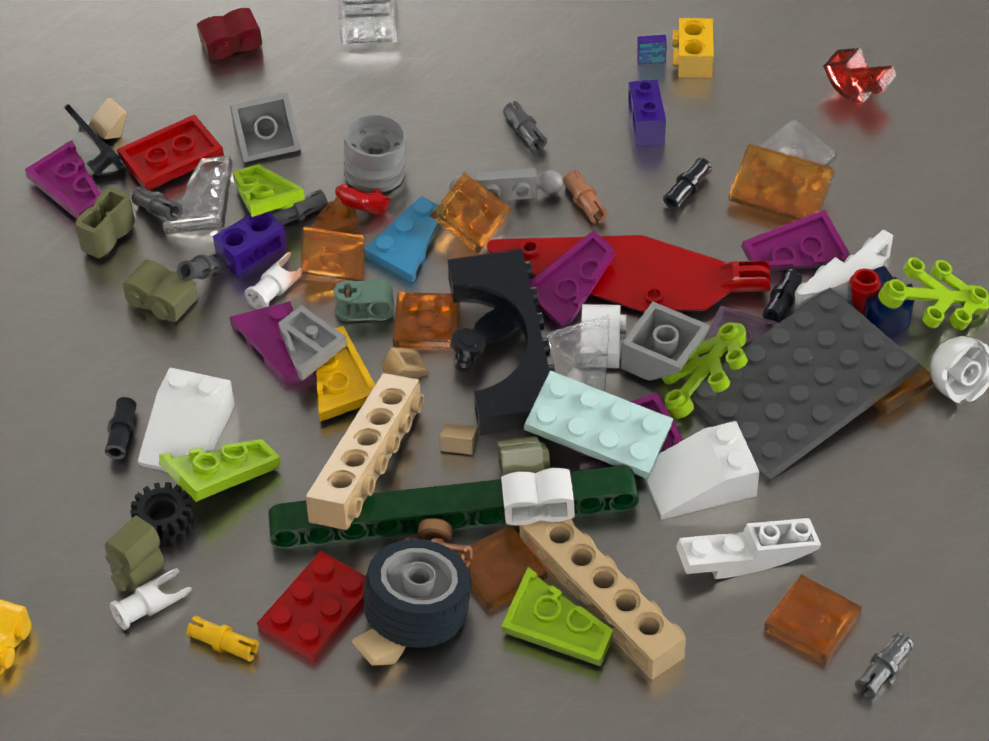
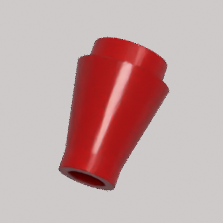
[849,268,881,316]

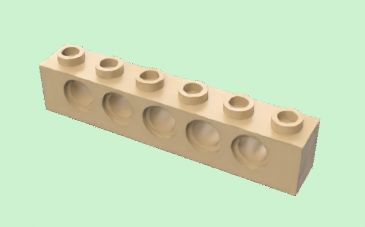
[305,373,424,530]
[519,519,686,680]

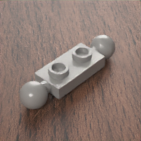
[449,168,563,202]

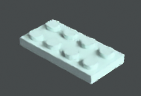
[524,371,673,479]

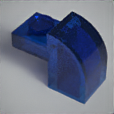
[864,266,915,338]

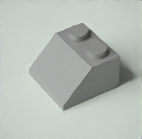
[621,302,710,381]

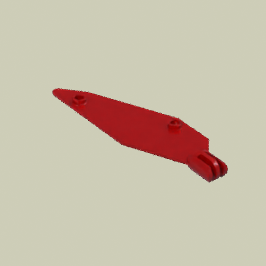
[486,235,771,312]

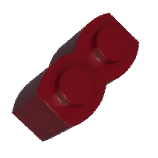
[197,8,263,60]

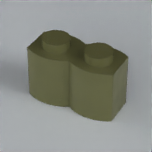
[75,187,135,258]
[123,260,198,322]
[497,436,550,476]
[105,515,165,594]

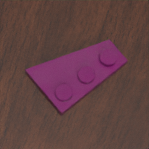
[530,230,615,333]

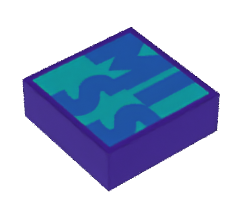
[637,35,667,65]

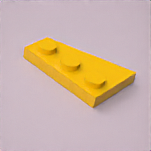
[316,326,375,422]

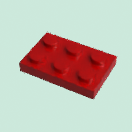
[117,114,224,190]
[257,551,366,663]

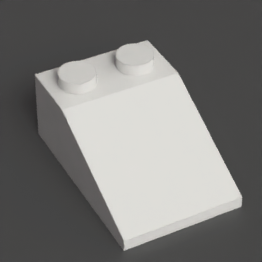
[137,368,235,472]
[643,421,759,520]

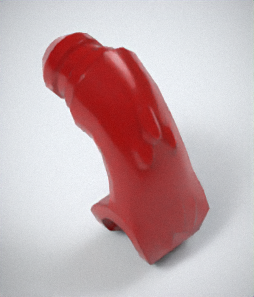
[335,184,391,215]

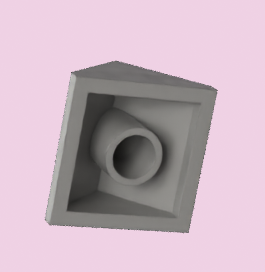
[230,92,301,163]

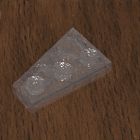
[162,155,233,235]
[546,315,610,392]

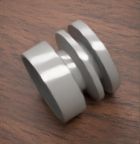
[344,113,406,193]

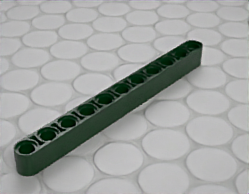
[268,466,639,549]

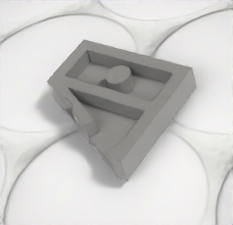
[278,305,347,381]

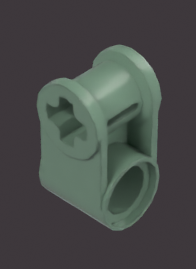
[334,279,395,322]

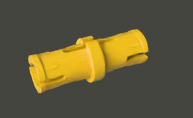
[186,616,259,662]

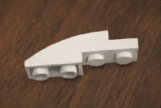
[794,230,893,312]
[676,518,821,579]

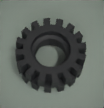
[130,482,195,547]

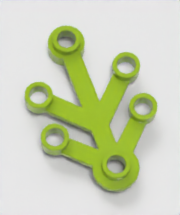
[878,257,989,330]
[661,323,748,419]

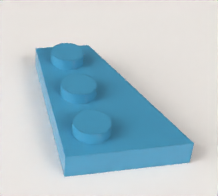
[364,196,445,284]

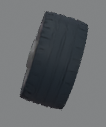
[363,539,471,648]

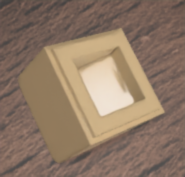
[89,98,127,139]
[382,348,429,379]
[439,423,478,455]
[352,628,406,665]

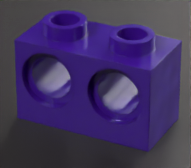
[628,79,666,148]
[213,212,287,277]

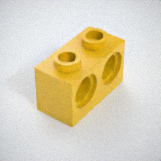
[672,18,714,78]

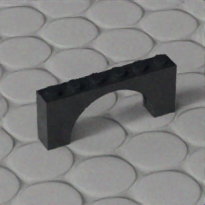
[447,249,555,436]

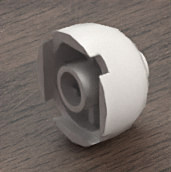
[930,336,989,403]

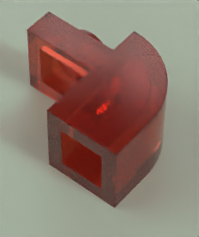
[823,48,897,103]

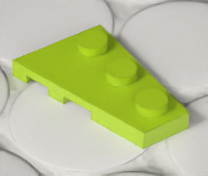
[233,164,305,217]
[159,439,281,502]
[501,567,614,667]

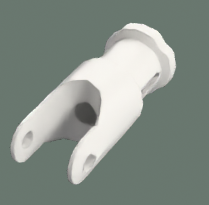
[244,252,308,310]
[109,568,192,630]

